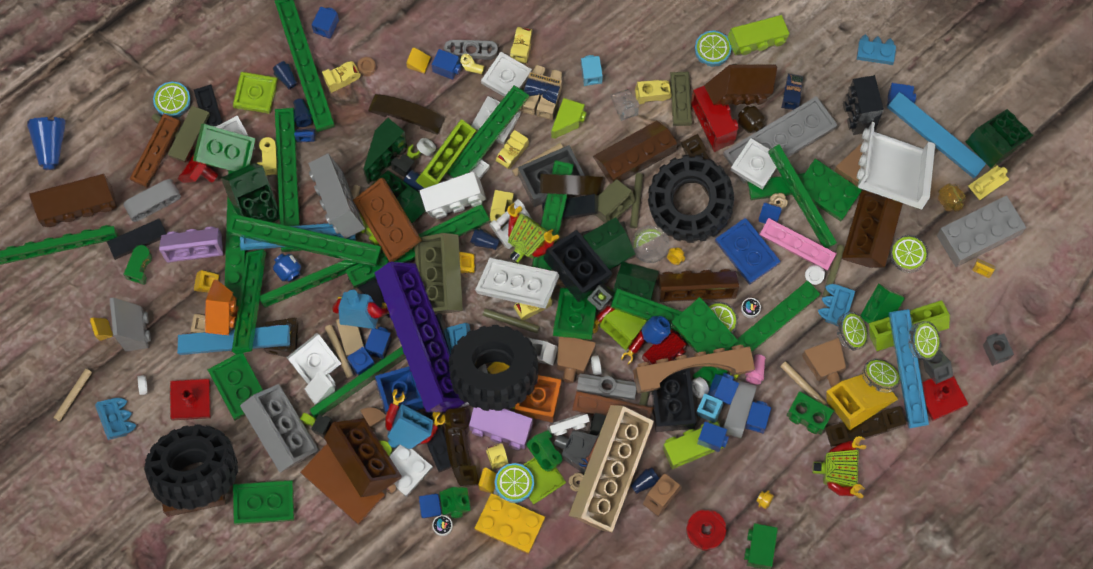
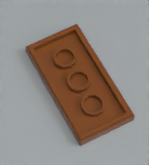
[353,178,422,262]
[300,444,385,525]

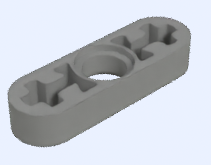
[444,40,498,60]

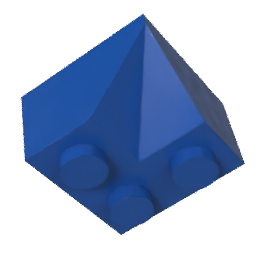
[375,366,424,415]

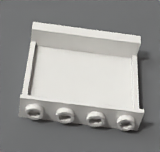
[856,122,935,210]

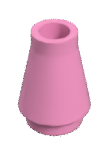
[745,354,766,385]

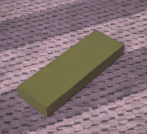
[670,72,692,126]
[168,106,210,163]

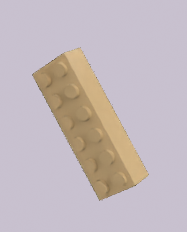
[569,405,654,532]

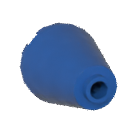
[27,117,66,170]

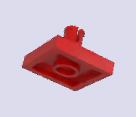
[177,155,218,183]
[922,375,968,421]
[170,379,211,421]

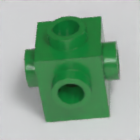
[440,487,471,518]

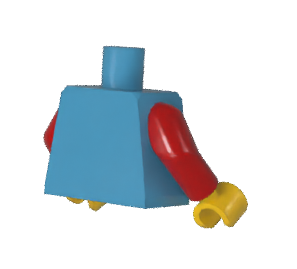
[332,290,390,329]
[385,389,445,449]

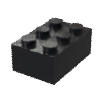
[843,75,884,135]
[543,230,612,302]
[651,368,696,432]

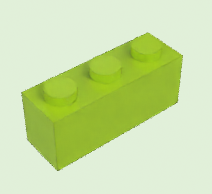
[727,15,790,56]
[663,421,727,470]

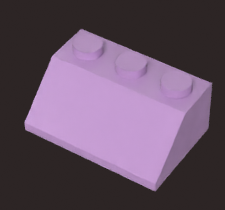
[159,227,223,263]
[469,407,533,450]

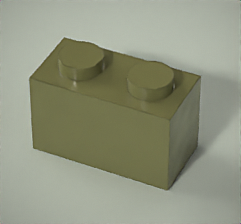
[595,179,636,223]

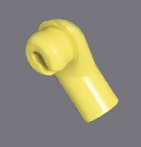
[460,54,485,75]

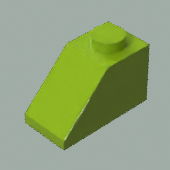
[551,98,587,139]

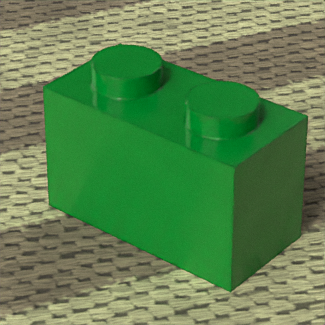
[744,523,778,569]

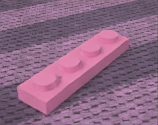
[760,218,837,271]

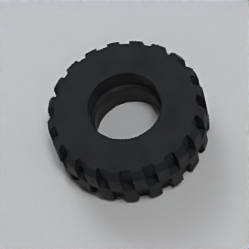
[648,155,734,243]
[449,325,538,411]
[144,424,238,510]

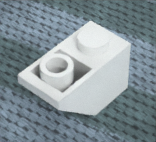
[305,370,337,405]

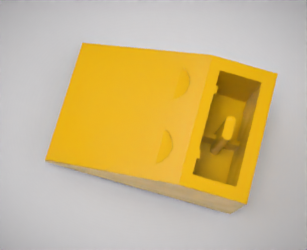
[826,373,898,430]

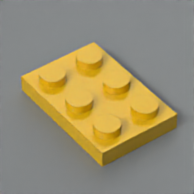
[474,493,545,554]

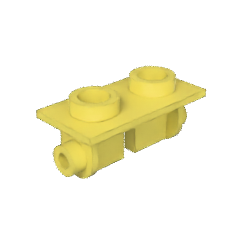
[968,165,1009,200]

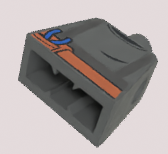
[554,430,599,474]

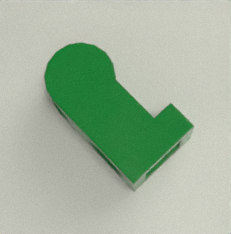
[123,245,152,285]
[526,430,562,472]

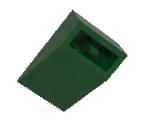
[965,109,1033,169]
[363,118,407,184]
[221,163,280,222]
[368,170,426,223]

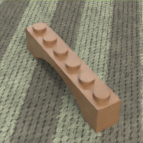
[633,345,755,393]

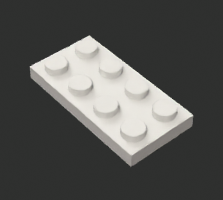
[475,258,559,309]

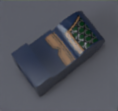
[781,73,803,110]

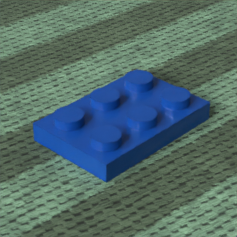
[715,218,781,285]

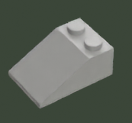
[110,298,151,352]

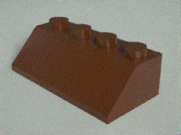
[704,64,777,106]
[593,120,677,184]
[29,174,117,227]
[842,190,903,268]
[658,269,739,302]
[324,418,402,497]

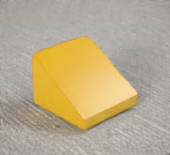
[406,47,431,73]
[459,252,475,273]
[972,259,995,278]
[194,270,219,293]
[90,317,113,341]
[478,467,496,493]

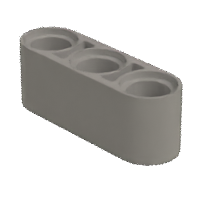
[123,179,181,222]
[724,380,757,439]

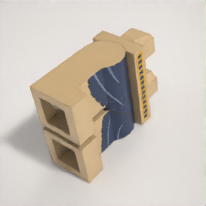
[519,65,562,120]

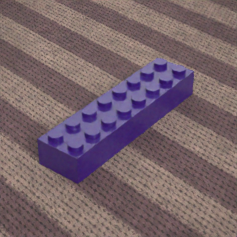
[375,262,465,412]

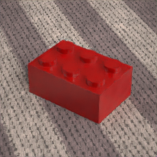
[691,86,739,152]

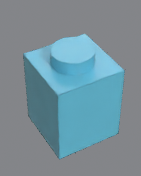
[581,55,603,86]
[697,393,723,423]

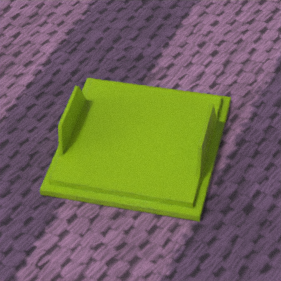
[524,457,566,505]

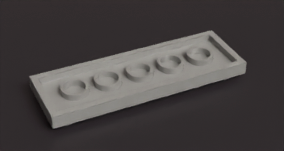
[723,96,838,184]

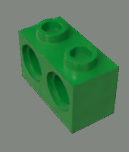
[786,391,834,435]

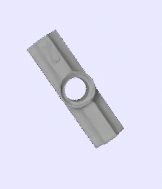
[577,374,636,400]

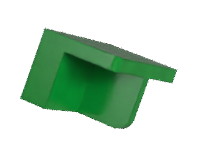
[860,283,905,324]

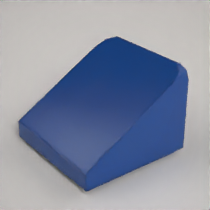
[294,128,315,143]
[758,203,782,224]
[419,494,441,518]

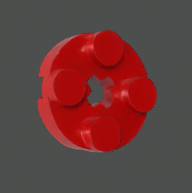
[686,510,726,551]

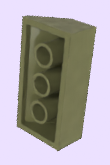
[415,233,463,314]

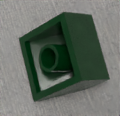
[583,217,636,270]
[613,262,659,300]

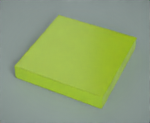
[233,72,278,114]

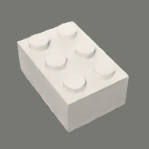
[419,172,486,219]

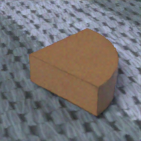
[360,408,386,428]

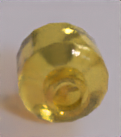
[938,183,966,212]

